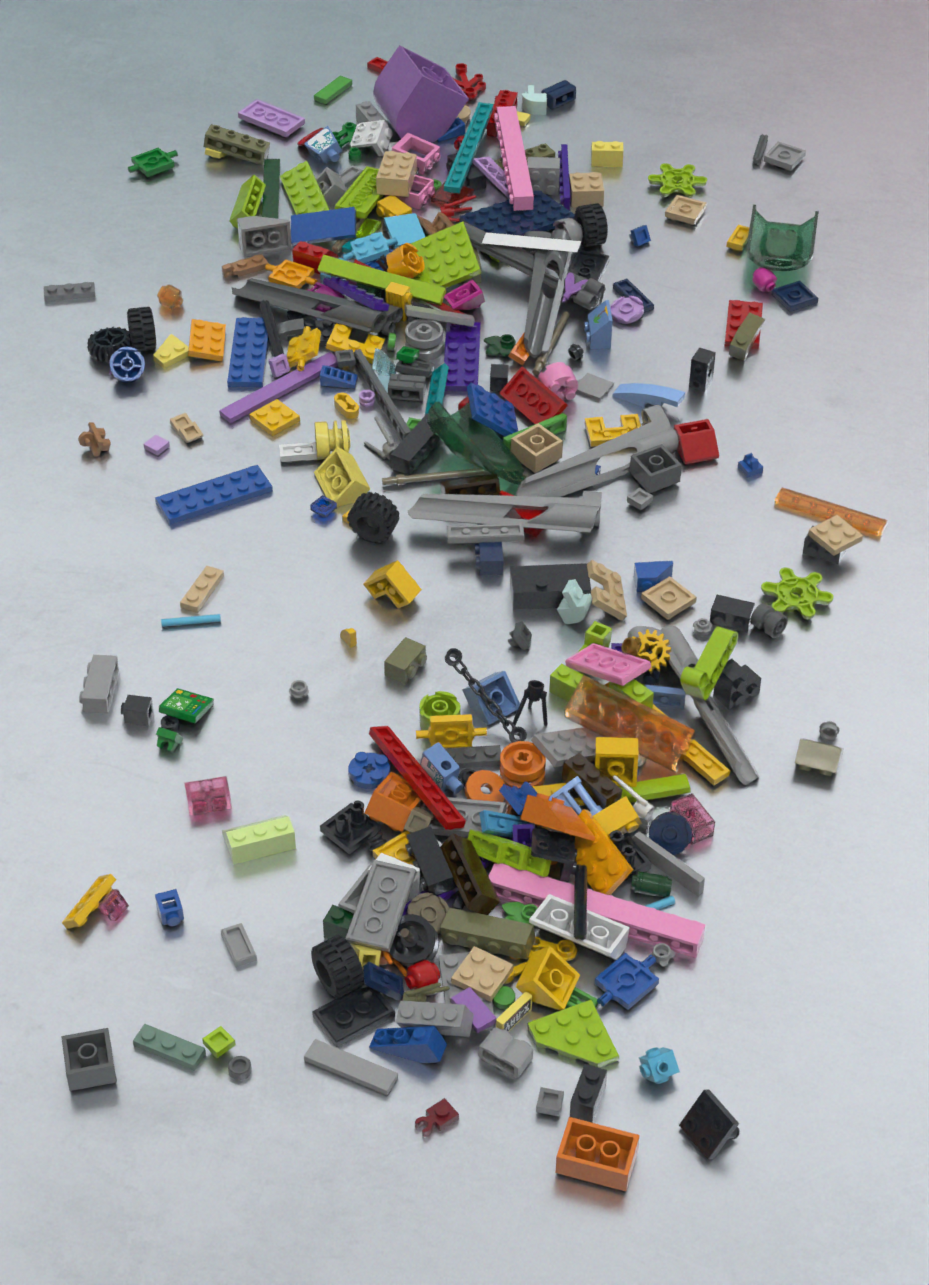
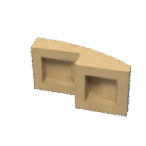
[170,413,203,443]

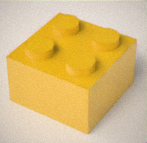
[595,737,639,787]

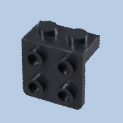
[530,828,577,882]

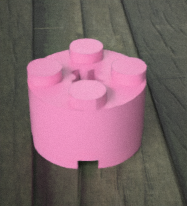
[538,362,578,400]

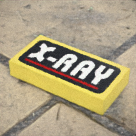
[496,992,532,1032]

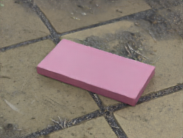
[565,643,651,686]

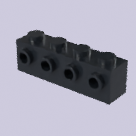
[390,414,447,475]

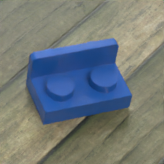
[499,781,537,816]

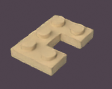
[587,560,627,621]

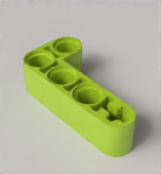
[680,626,738,700]

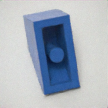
[633,561,673,592]

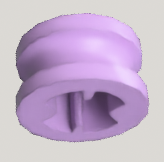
[359,390,375,407]

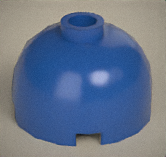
[109,347,145,383]

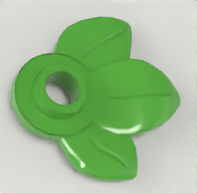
[502,902,538,924]

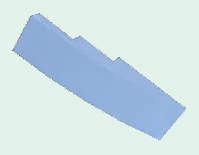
[613,383,685,407]

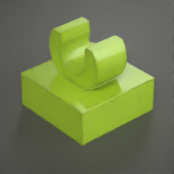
[202,1026,236,1058]

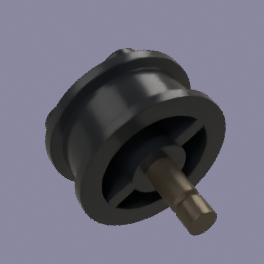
[389,914,439,968]

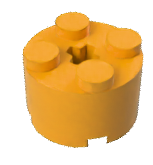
[386,243,425,279]

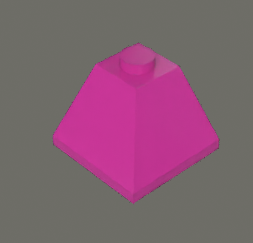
[444,280,485,310]

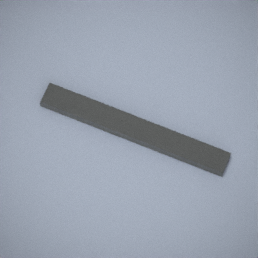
[354,349,411,441]

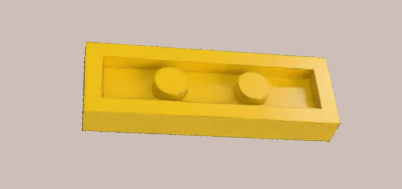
[61,874,116,929]

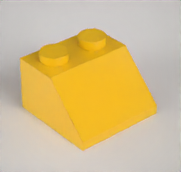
[515,946,580,1011]

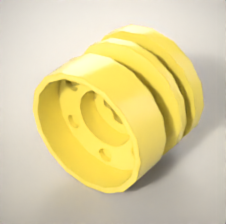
[314,420,351,460]

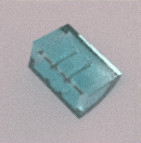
[372,348,396,376]

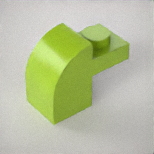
[577,621,612,653]

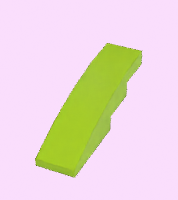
[468,829,552,877]

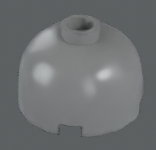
[553,218,584,242]

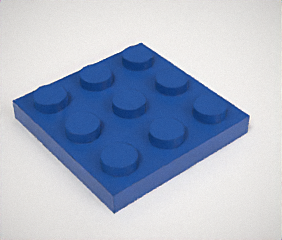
[467,382,518,437]

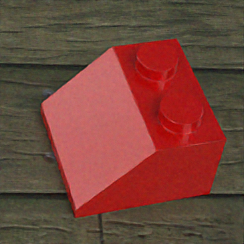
[292,241,338,274]

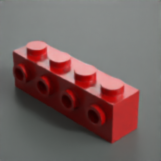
[486,90,518,137]

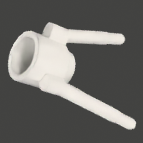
[613,775,655,820]

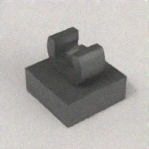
[335,349,356,370]
[508,621,532,650]

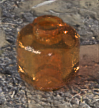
[157,284,184,310]

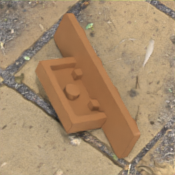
[417,212,454,235]

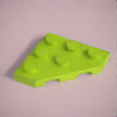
[527,1000,619,1068]

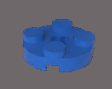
[348,752,390,789]

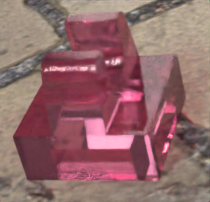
[98,889,129,921]

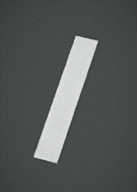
[482,233,581,252]

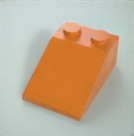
[364,772,422,832]
[520,793,595,841]

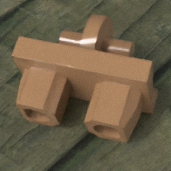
[78,422,111,456]

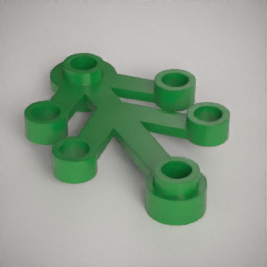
[332,122,372,161]

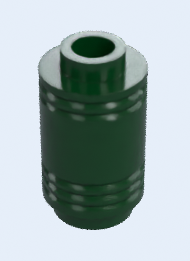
[631,871,672,898]

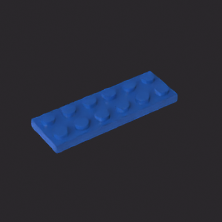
[227,317,269,388]
[155,464,273,525]

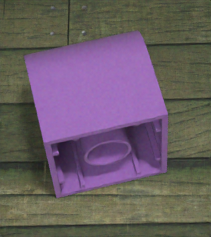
[373,45,469,143]

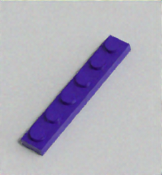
[558,144,570,210]
[323,276,389,311]

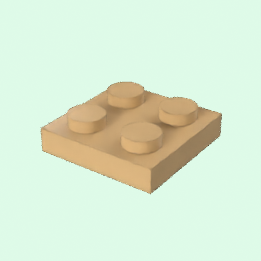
[665,195,707,225]
[808,515,863,556]
[641,577,697,620]
[451,946,514,1002]

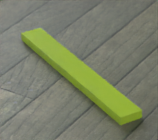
[318,255,447,306]

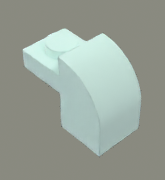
[522,85,547,115]
[557,579,592,625]

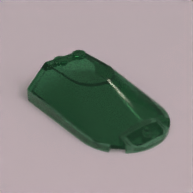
[746,204,819,271]
[426,402,527,485]

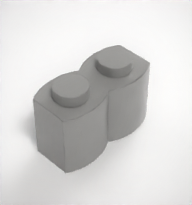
[478,1028,533,1079]

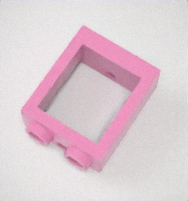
[392,133,441,175]
[385,175,435,210]

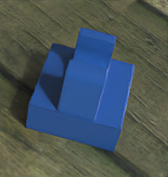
[629,225,651,246]
[738,453,763,478]

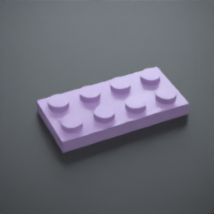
[238,99,305,137]

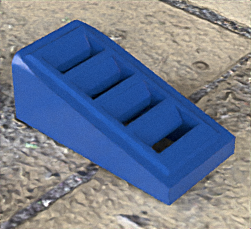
[437,117,465,142]
[320,365,358,388]

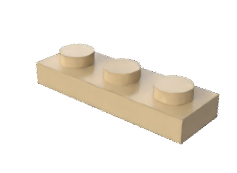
[180,566,224,613]

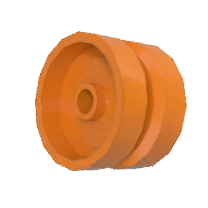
[500,741,546,789]

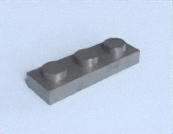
[44,282,96,302]

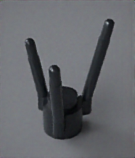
[512,680,548,726]

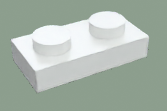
[279,442,317,462]

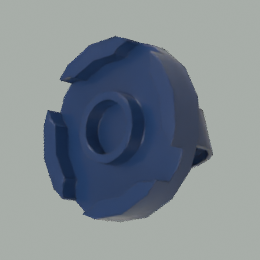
[649,812,692,855]

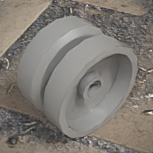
[405,319,443,361]

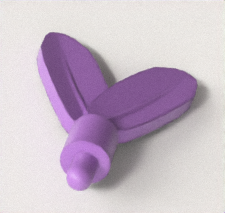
[562,272,588,303]

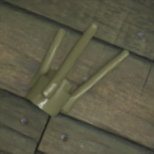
[403,983,450,1002]

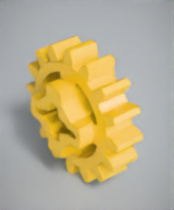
[632,629,672,674]

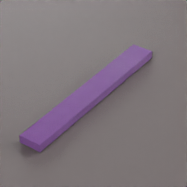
[219,352,338,424]

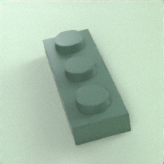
[133,1024,206,1071]

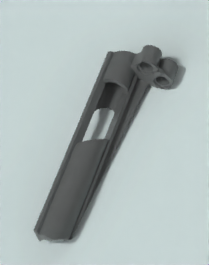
[464,222,606,310]
[522,229,572,358]
[232,278,403,336]

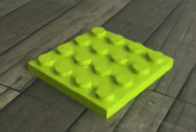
[410,222,482,288]

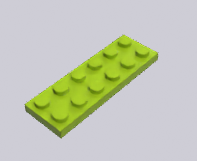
[280,160,330,215]
[335,166,383,219]

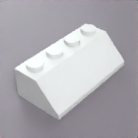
[529,894,630,960]

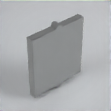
[576,373,614,401]

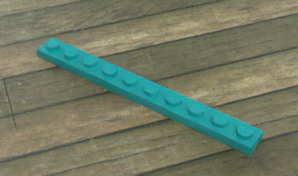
[444,102,494,193]

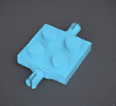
[343,232,398,263]

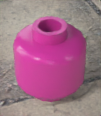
[752,267,777,292]

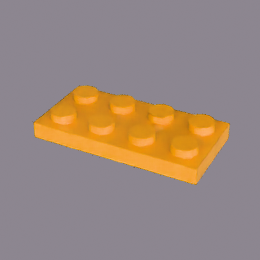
[563,809,634,895]

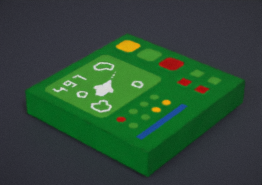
[159,688,214,723]

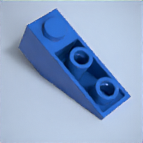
[369,1026,447,1063]

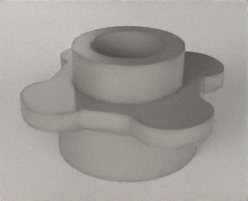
[648,943,675,967]

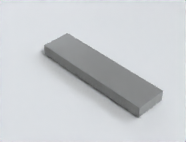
[405,305,475,327]
[447,523,524,544]
[633,831,705,897]
[304,1039,398,1095]

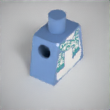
[304,126,342,164]
[420,742,464,794]

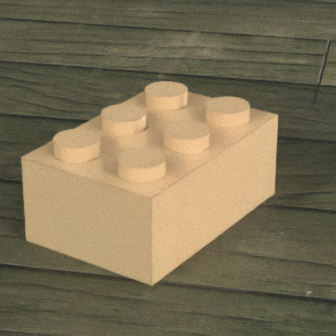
[376,151,417,197]

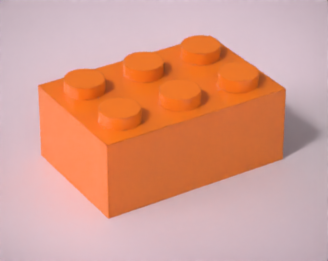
[555,1117,640,1191]

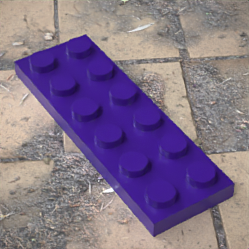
[444,322,481,392]

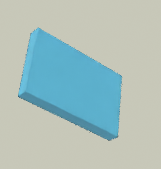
[384,213,425,249]

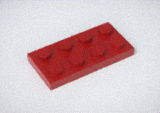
[724,300,763,349]
[499,366,568,424]

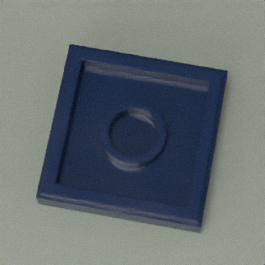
[771,280,819,312]

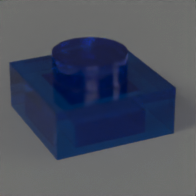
[310,495,337,518]

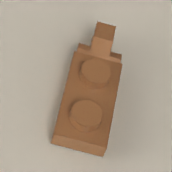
[222,254,268,278]

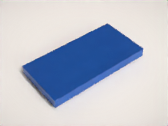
[291,207,356,246]

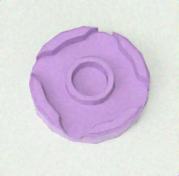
[610,296,644,324]

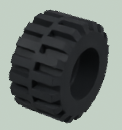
[574,203,608,247]
[127,306,157,352]
[347,492,400,543]
[311,935,364,999]

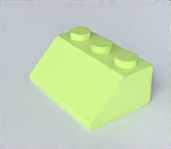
[222,815,296,865]

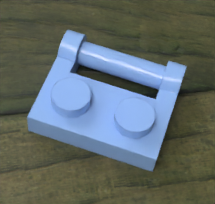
[549,776,603,816]

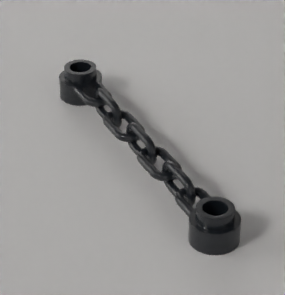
[445,648,527,743]

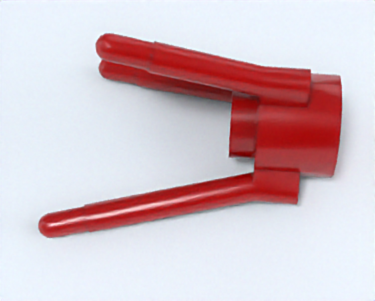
[440,195,476,223]

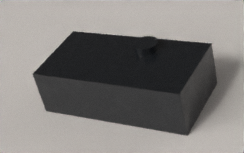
[510,563,591,610]

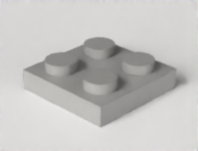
[764,141,806,171]

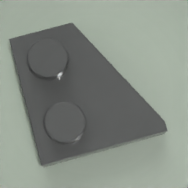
[395,357,434,378]

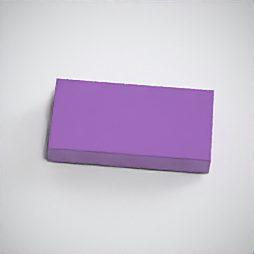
[451,987,497,1034]

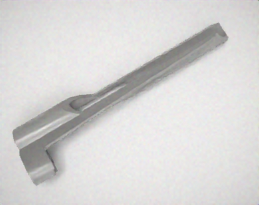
[515,404,679,497]
[408,491,602,533]
[628,626,760,785]

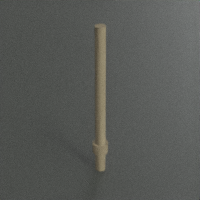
[532,312,570,376]
[382,467,492,486]

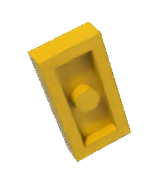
[726,224,754,251]

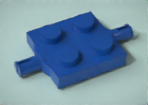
[594,953,659,1010]

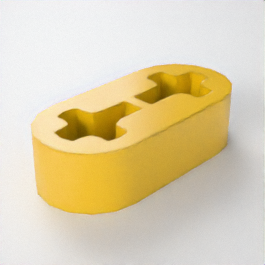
[334,393,359,419]

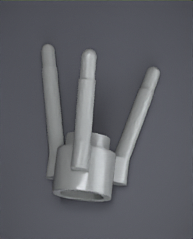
[364,416,397,460]

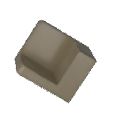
[404,806,435,833]

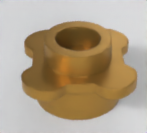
[621,637,641,657]

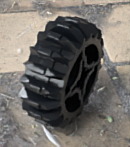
[87,326,132,363]

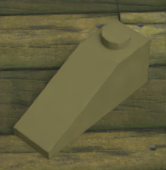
[729,312,765,361]

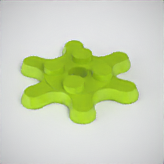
[648,163,707,198]
[761,567,834,620]

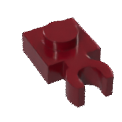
[415,1098,459,1137]

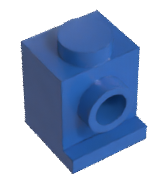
[155,889,184,926]

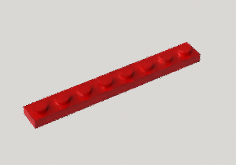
[369,726,466,830]

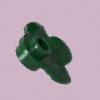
[484,334,516,356]

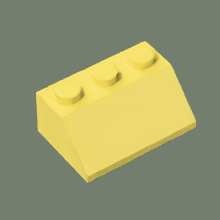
[314,447,370,508]

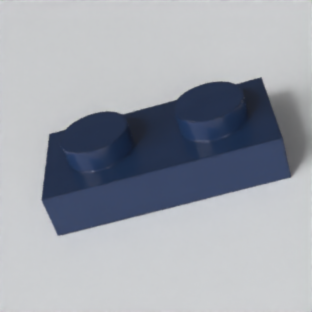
[363,962,404,1001]

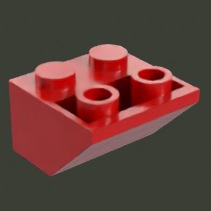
[674,419,719,464]

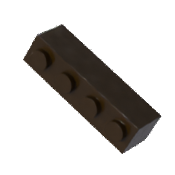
[440,833,500,915]

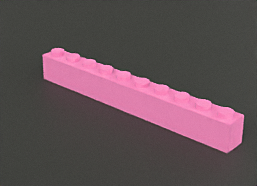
[494,106,534,211]
[488,863,706,958]

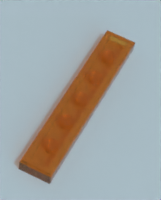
[775,487,888,536]

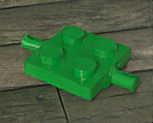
[128,147,178,177]

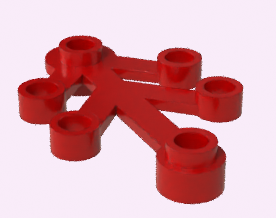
[452,63,486,100]

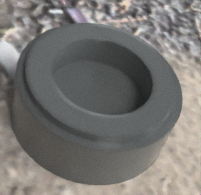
[228,1056,252,1080]

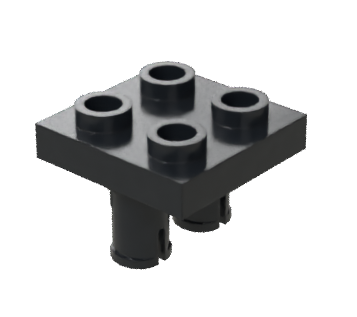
[320,800,381,854]
[610,830,652,881]
[679,1089,740,1160]

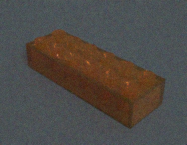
[564,675,695,773]

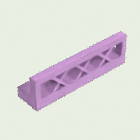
[472,157,509,198]

